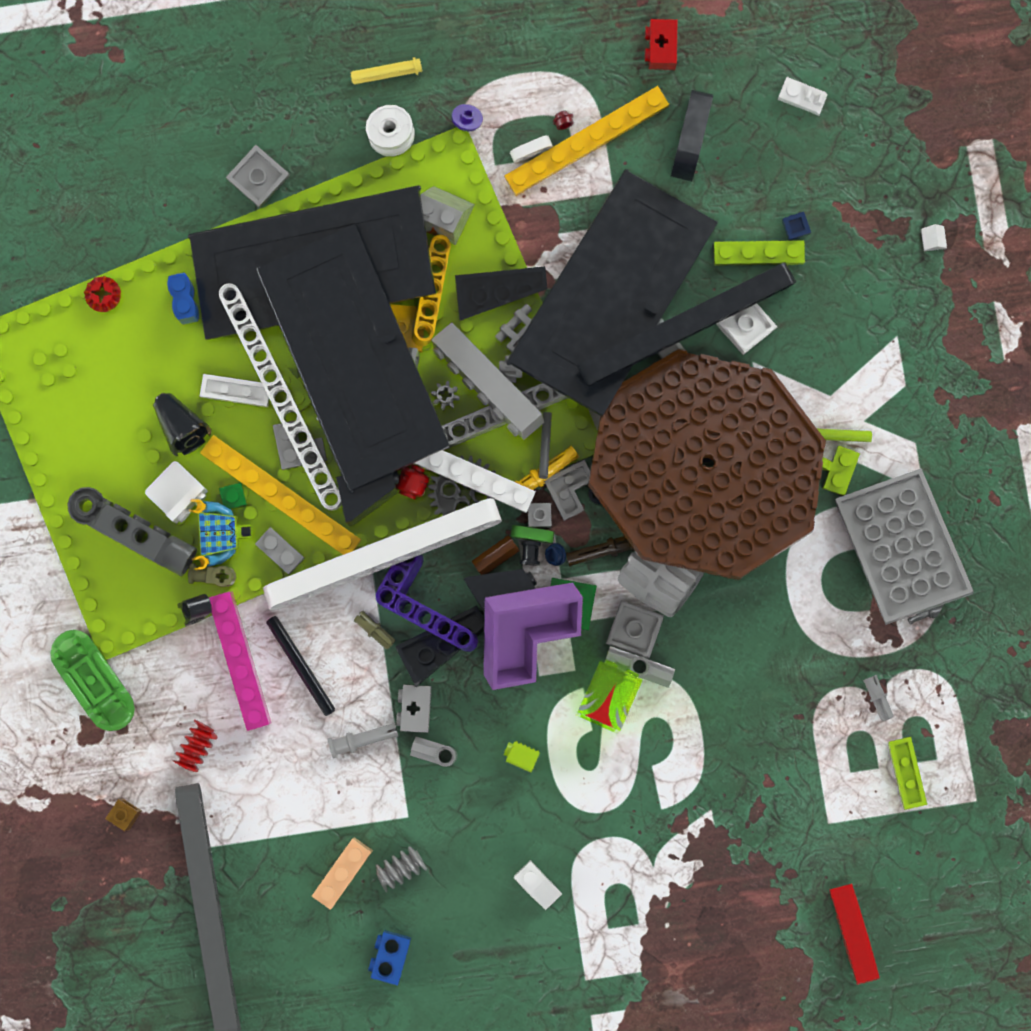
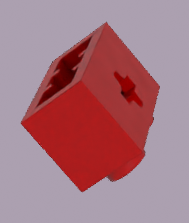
[645,19,678,70]

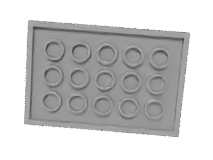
[835,469,974,625]

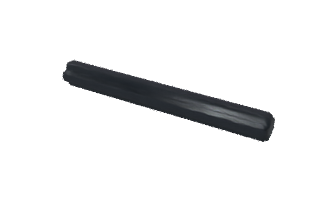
[266,616,335,716]

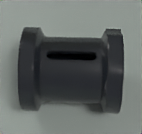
[520,541,541,566]

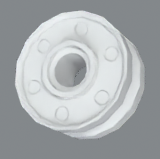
[366,105,415,156]

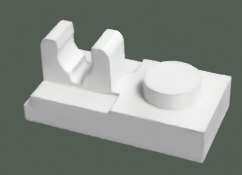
[778,77,828,115]

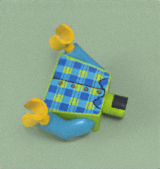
[189,499,252,570]

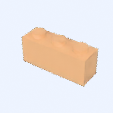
[312,837,373,910]

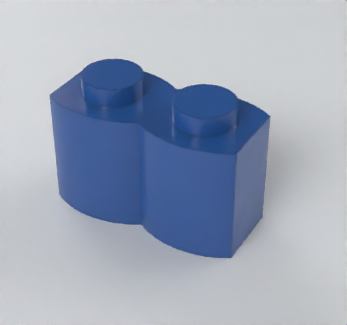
[167,273,199,325]

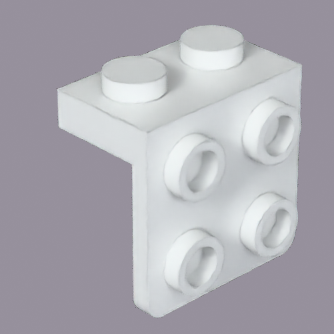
[145,461,208,524]

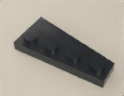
[455,266,548,321]
[395,605,485,687]

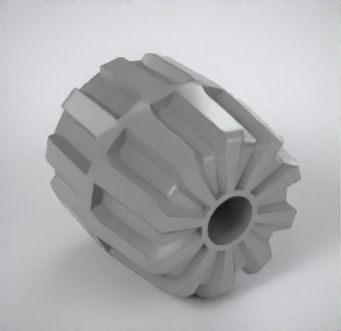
[618,551,704,617]

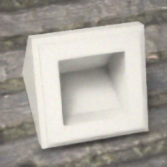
[921,224,947,251]

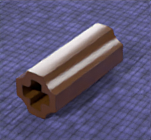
[471,535,520,575]

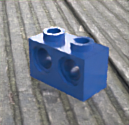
[368,930,411,986]

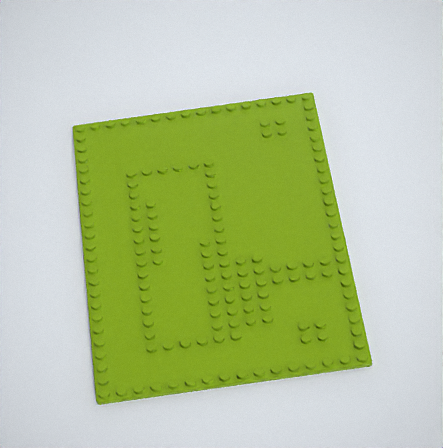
[0,127,598,660]

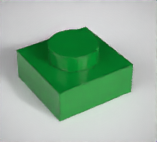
[219,482,247,509]

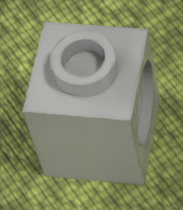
[528,503,552,529]

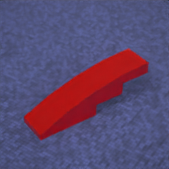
[829,884,880,985]

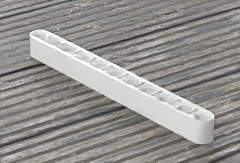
[219,283,342,511]
[263,499,502,611]

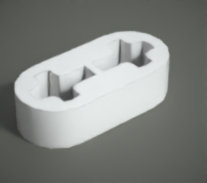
[510,136,553,164]

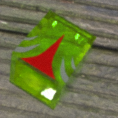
[576,660,642,734]

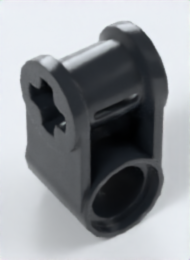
[177,594,212,626]

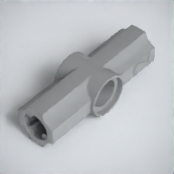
[604,646,675,688]

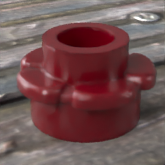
[553,111,574,130]

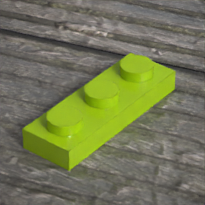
[887,737,928,810]

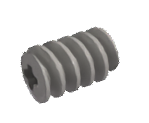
[375,846,427,893]

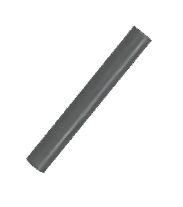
[539,412,552,479]

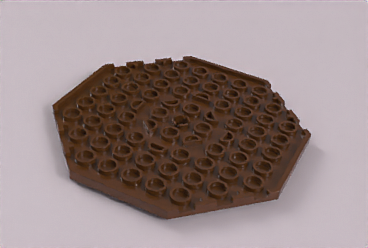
[588,349,826,580]

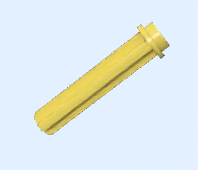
[351,57,422,85]

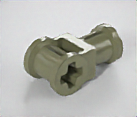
[188,563,237,587]

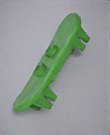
[50,630,135,731]

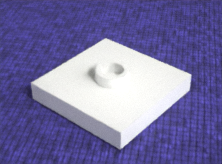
[716,304,777,355]

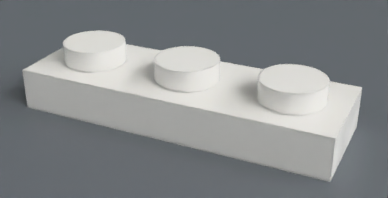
[200,374,270,407]

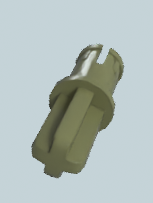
[354,610,395,650]

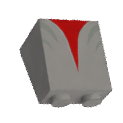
[420,186,475,245]

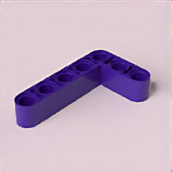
[376,554,478,652]

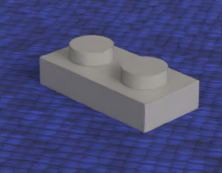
[255,527,305,575]

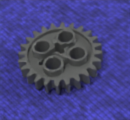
[428,456,499,516]

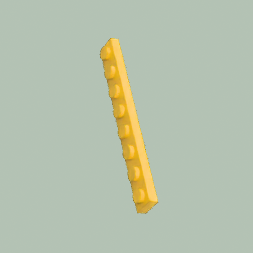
[504,86,669,196]
[200,435,361,555]

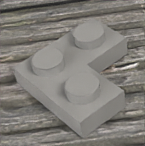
[273,420,327,470]
[544,460,590,521]

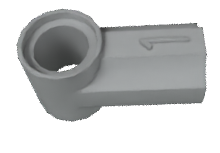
[410,736,457,767]

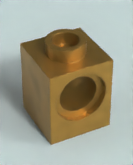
[105,798,142,831]

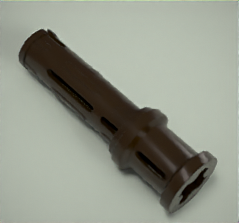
[566,536,635,567]

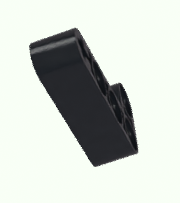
[670,90,714,182]

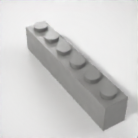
[431,322,544,440]

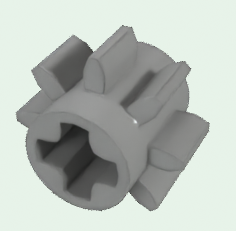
[499,356,522,383]
[431,381,460,410]

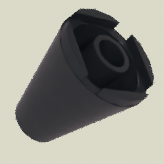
[153,393,211,456]

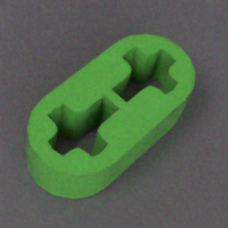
[510,525,555,544]

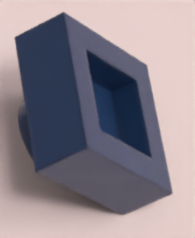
[782,211,811,241]

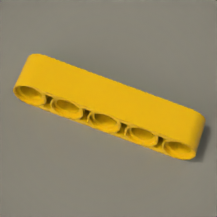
[412,235,451,346]

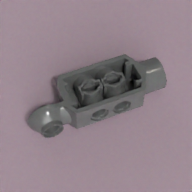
[68,487,197,577]

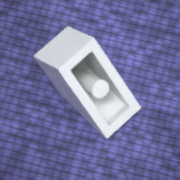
[514,860,562,910]

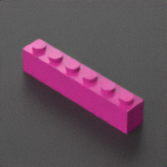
[209,591,272,731]

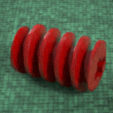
[172,720,218,772]

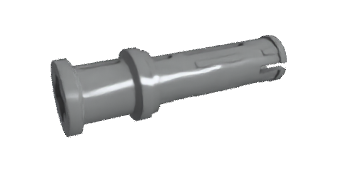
[328,722,399,758]

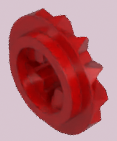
[84,276,121,312]

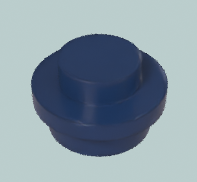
[545,543,566,566]

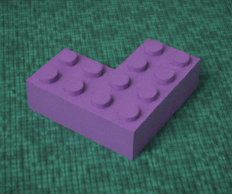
[484,583,583,690]

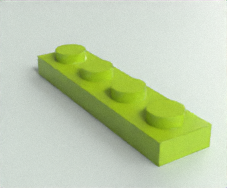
[714,241,805,266]

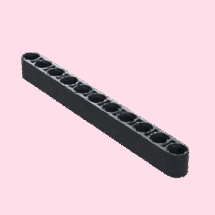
[577,262,797,387]

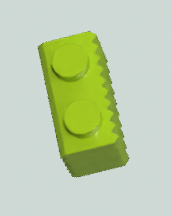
[503,741,540,772]

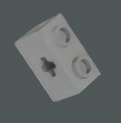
[396,685,432,733]

